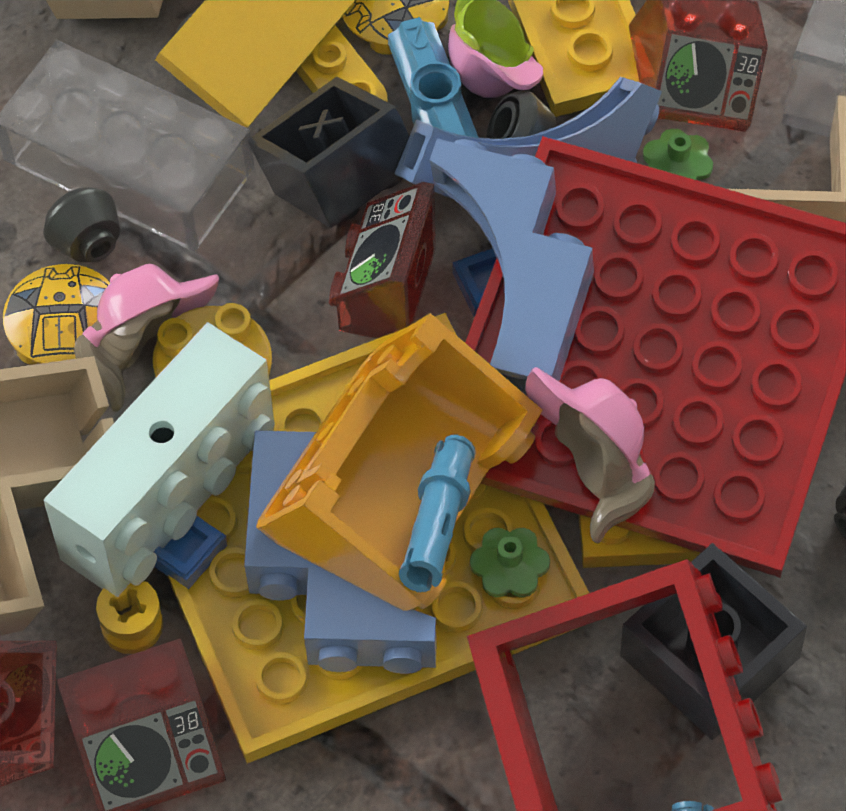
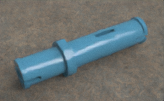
[399,435,476,592]

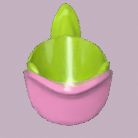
[448,0,543,98]

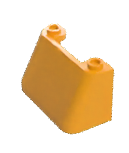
[256,313,543,611]

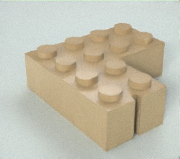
[0,356,114,635]

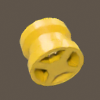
[96,581,163,654]

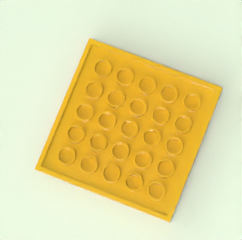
[166,313,589,764]

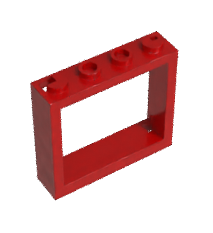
[467,559,783,811]

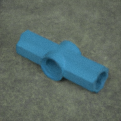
[388,17,478,138]

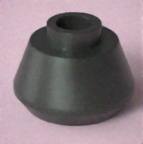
[486,90,557,139]
[43,187,120,262]

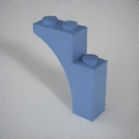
[395,77,662,199]
[430,139,594,396]
[244,431,437,674]

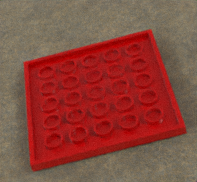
[465,136,846,578]

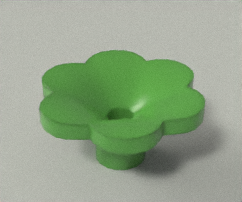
[643,128,713,180]
[470,528,550,597]

